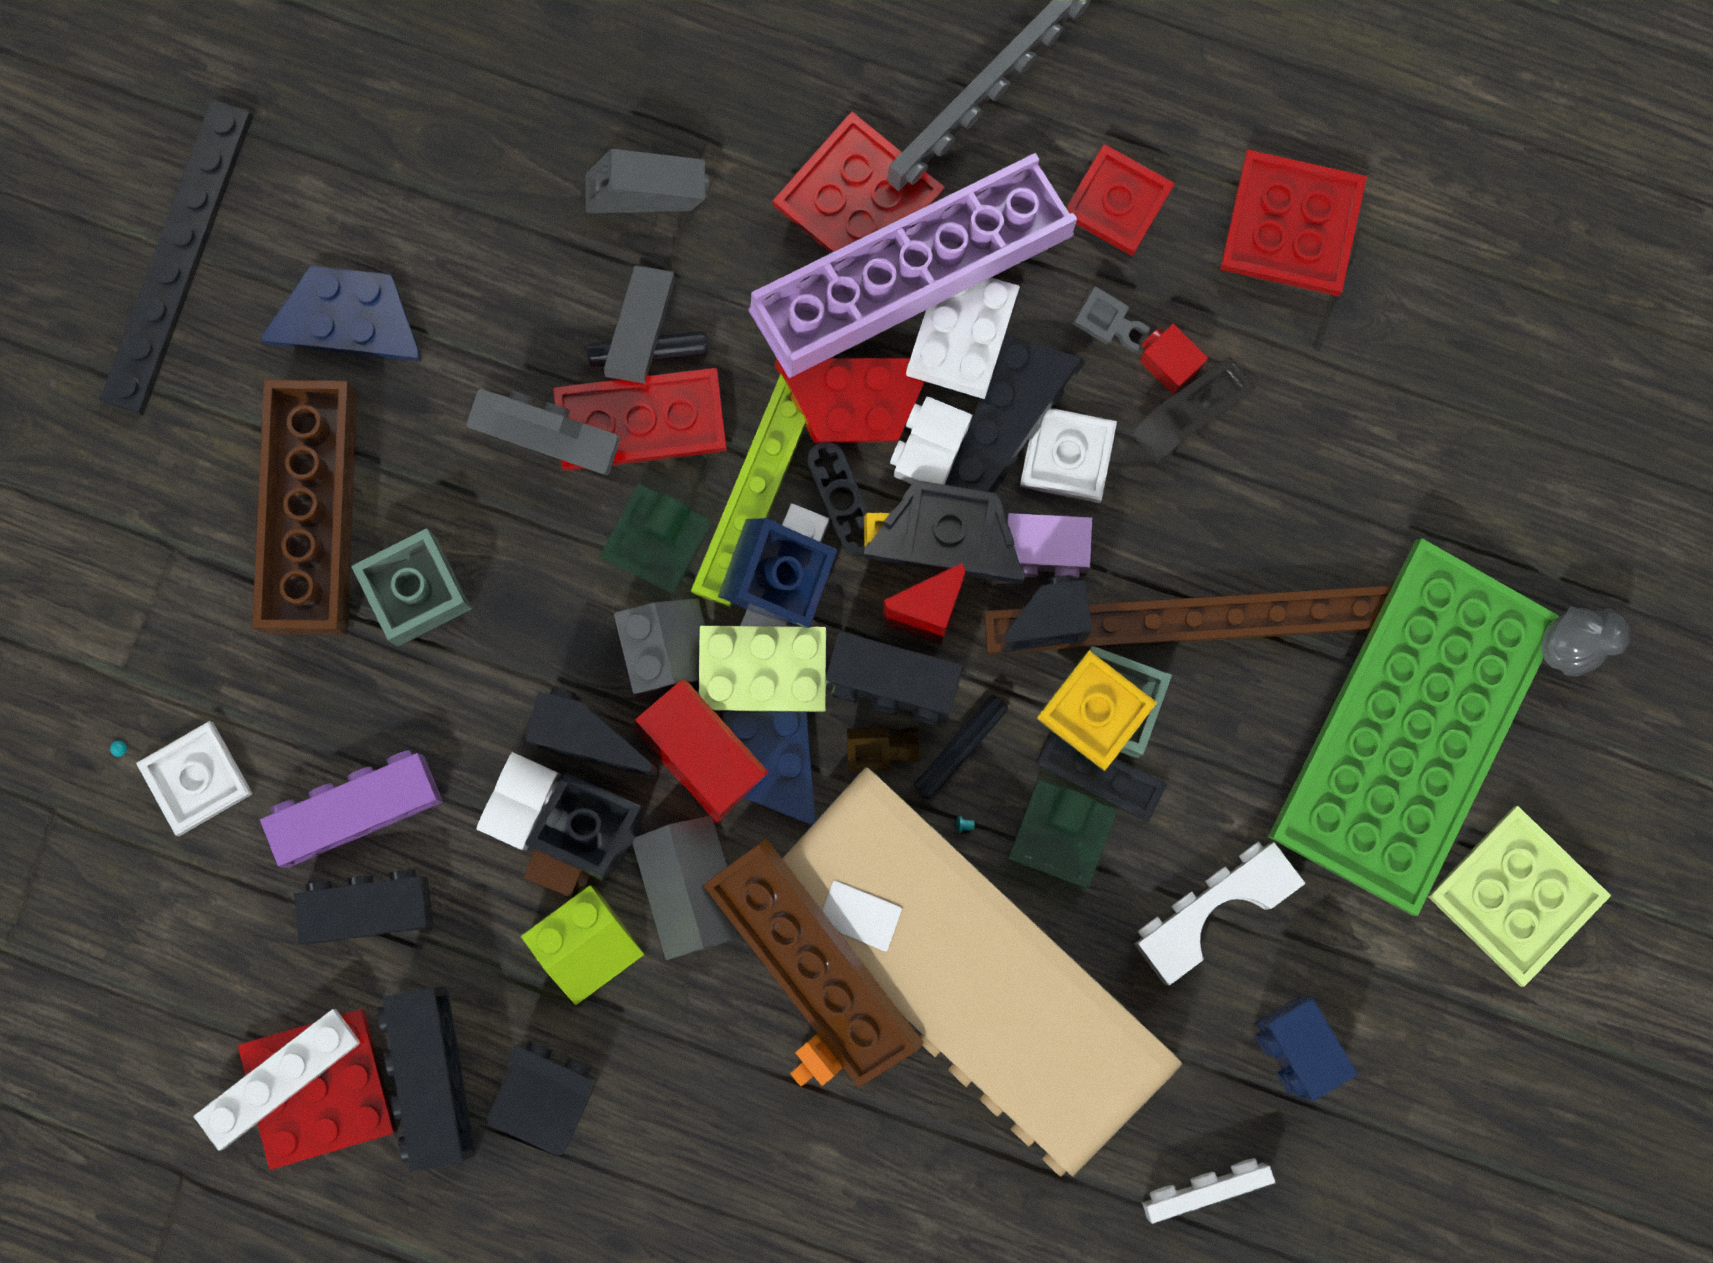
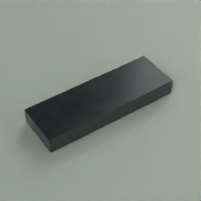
[1035,731,1167,822]

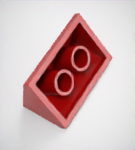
[883,563,966,645]
[634,678,769,824]

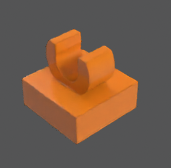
[790,1034,843,1087]

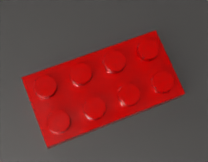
[553,368,727,471]

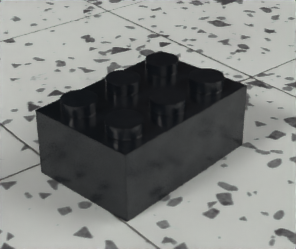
[825,631,963,727]

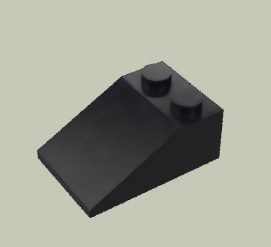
[525,687,659,779]

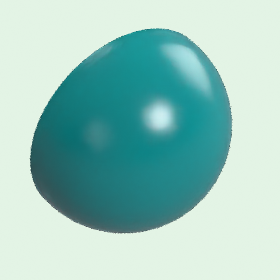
[110,740,127,757]

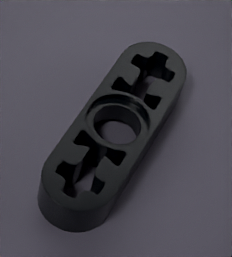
[808,442,869,557]

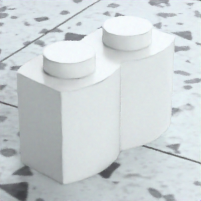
[890,396,973,485]
[476,752,562,851]

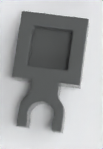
[1072,286,1150,353]

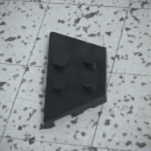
[863,480,1025,584]

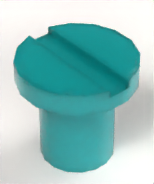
[956,816,975,833]

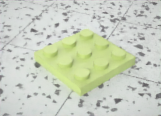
[1427,806,1611,987]

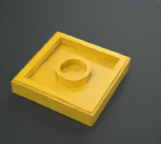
[1037,650,1157,771]

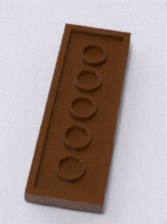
[703,838,924,1087]

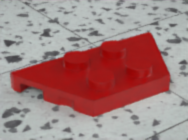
[775,358,925,443]

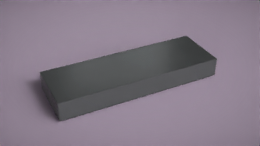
[604,265,675,384]

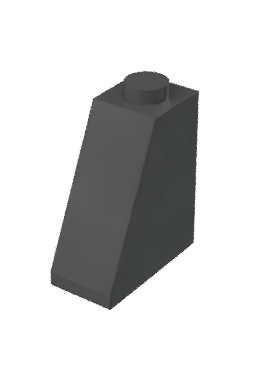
[585,149,710,213]

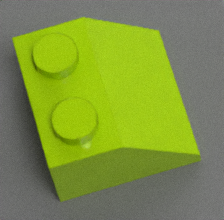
[521,885,645,1005]

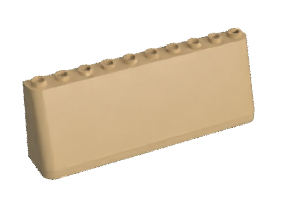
[782,767,1182,1177]

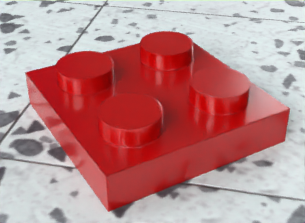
[1066,144,1175,256]

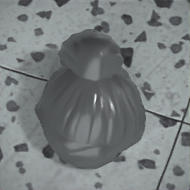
[1541,606,1631,677]

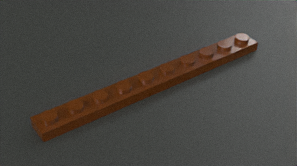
[984,586,1392,654]

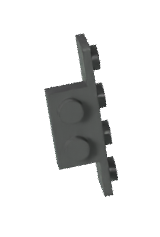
[467,389,621,475]

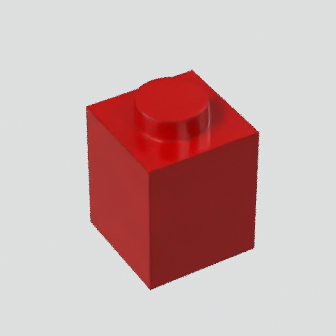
[1140,324,1208,395]

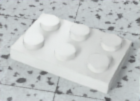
[906,277,1020,399]

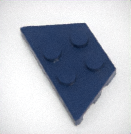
[262,266,421,362]
[723,711,816,825]

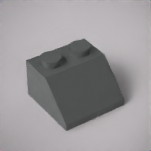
[614,598,705,699]

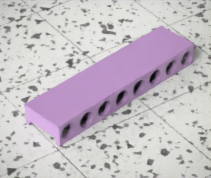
[749,153,1077,378]

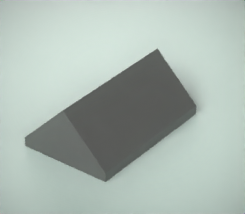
[633,816,743,961]

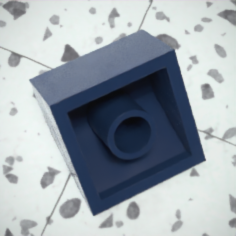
[718,518,837,628]

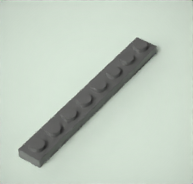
[887,0,1091,191]

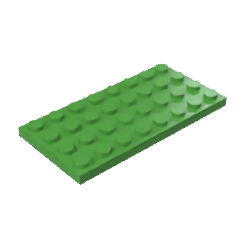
[1268,538,1560,916]

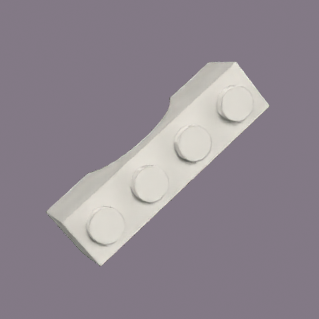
[1134,841,1305,985]

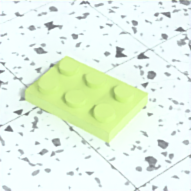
[699,626,826,712]

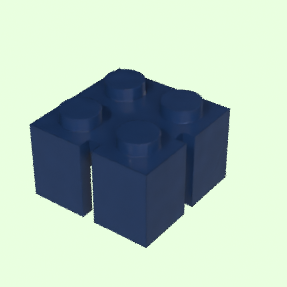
[1254,997,1358,1101]

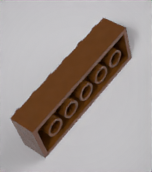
[252,380,358,636]

